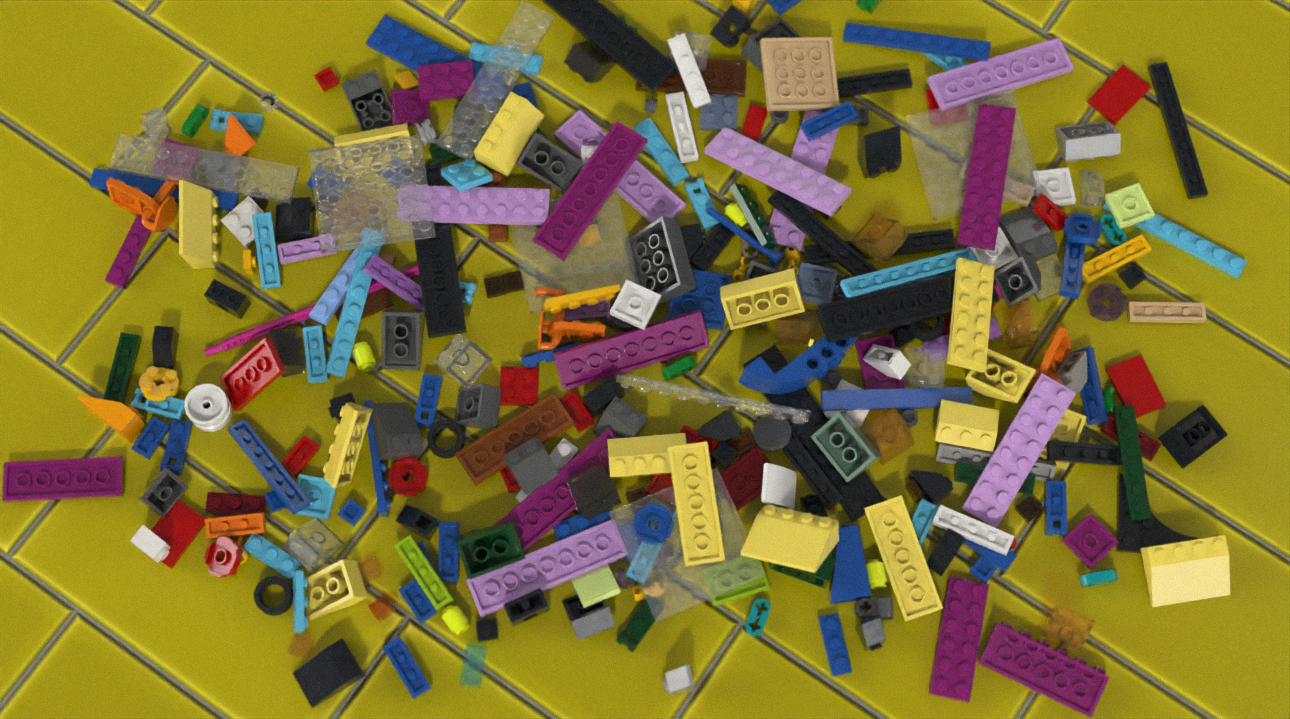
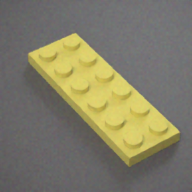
[947,257,995,372]
[667,442,725,566]
[864,495,943,622]

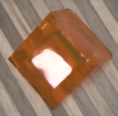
[368,595,396,623]

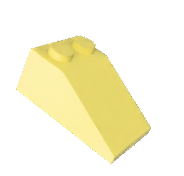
[965,349,1036,403]
[304,559,368,620]

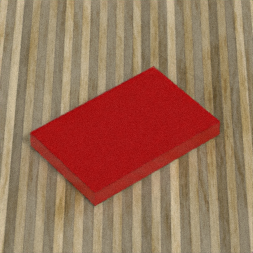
[1087,64,1151,125]
[1105,354,1167,419]
[151,500,206,569]

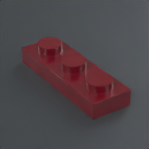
[1100,413,1161,462]

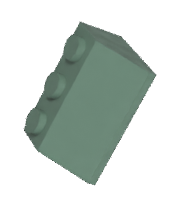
[811,411,882,482]

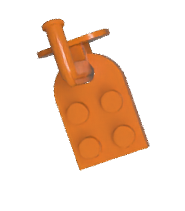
[106,176,181,232]
[534,287,606,351]
[1025,327,1072,395]

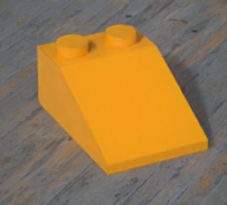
[77,395,146,443]

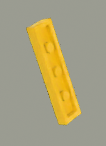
[1082,234,1152,284]
[543,284,621,313]

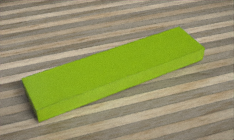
[394,535,454,611]

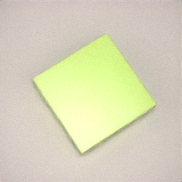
[1104,183,1155,229]
[571,564,621,608]

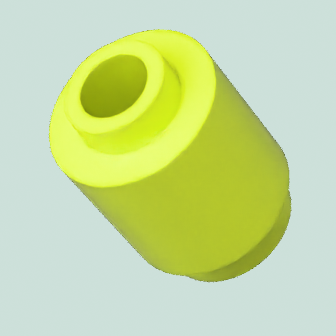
[724,203,749,229]
[352,342,376,372]
[866,559,887,590]
[442,605,470,636]

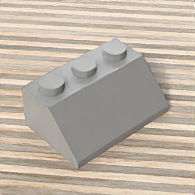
[1055,121,1121,162]

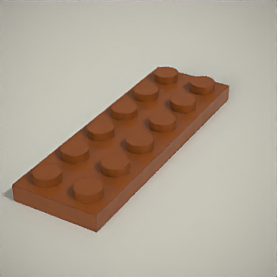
[455,393,575,486]

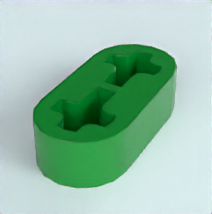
[181,104,209,138]
[661,356,698,382]

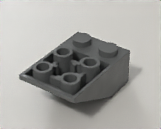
[341,70,392,131]

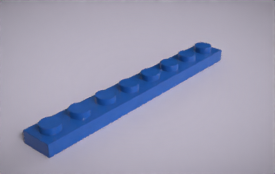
[843,23,991,61]

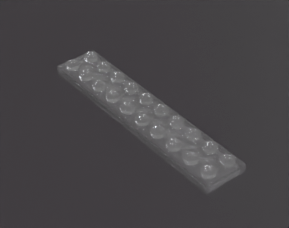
[436,1,555,161]
[108,134,300,204]
[616,373,812,424]

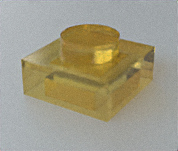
[357,557,383,584]
[287,633,315,660]

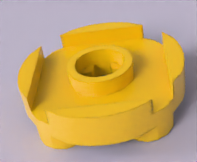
[139,366,179,401]

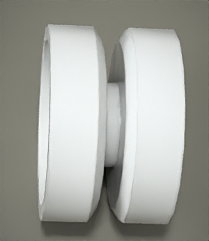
[184,384,233,432]

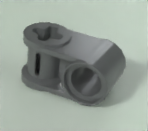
[854,597,894,620]

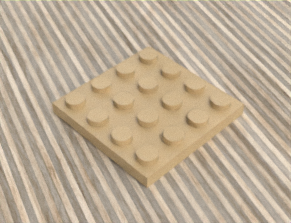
[760,37,840,111]

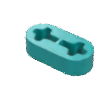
[1099,214,1127,248]
[1079,569,1119,587]
[745,599,771,637]

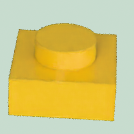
[243,250,257,275]

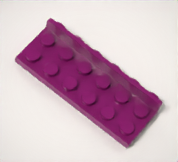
[978,621,1110,718]

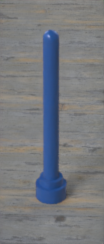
[706,207,784,267]

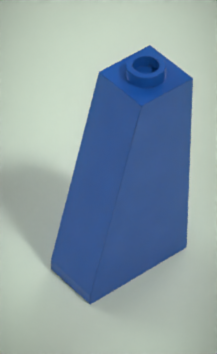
[829,524,871,605]

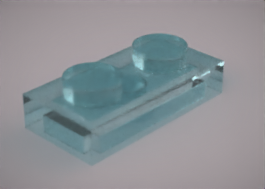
[460,644,487,688]

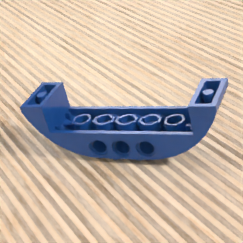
[739,294,859,394]

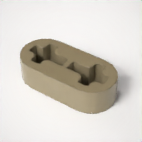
[740,225,759,261]

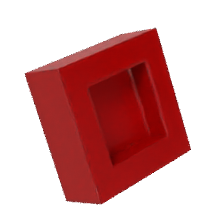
[314,67,340,92]

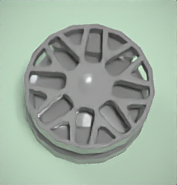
[415,119,438,147]

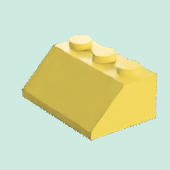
[934,399,999,452]

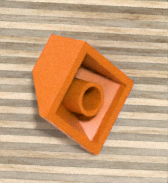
[224,114,256,158]

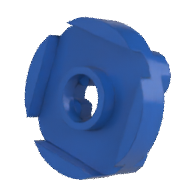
[1063,213,1102,245]
[633,504,674,545]

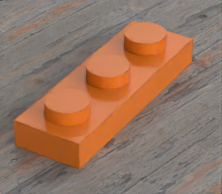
[205,513,266,539]

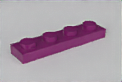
[105,215,154,289]

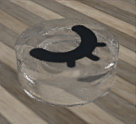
[259,92,279,112]

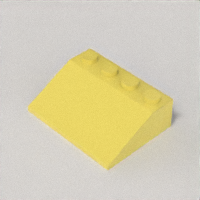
[179,180,219,269]
[323,402,373,488]
[741,504,839,573]
[1140,535,1230,607]

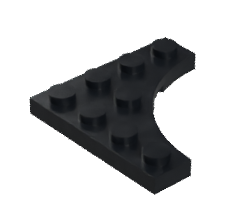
[1116,473,1197,554]

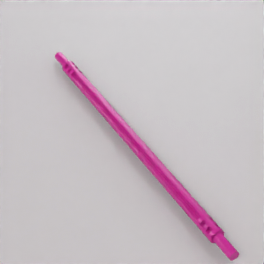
[204,256,456,356]

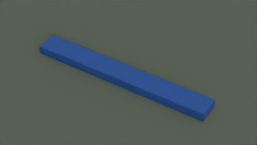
[89,168,240,211]
[820,387,973,411]

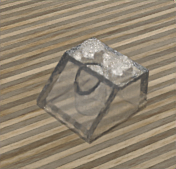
[433,334,493,389]
[903,347,946,388]
[283,518,344,573]

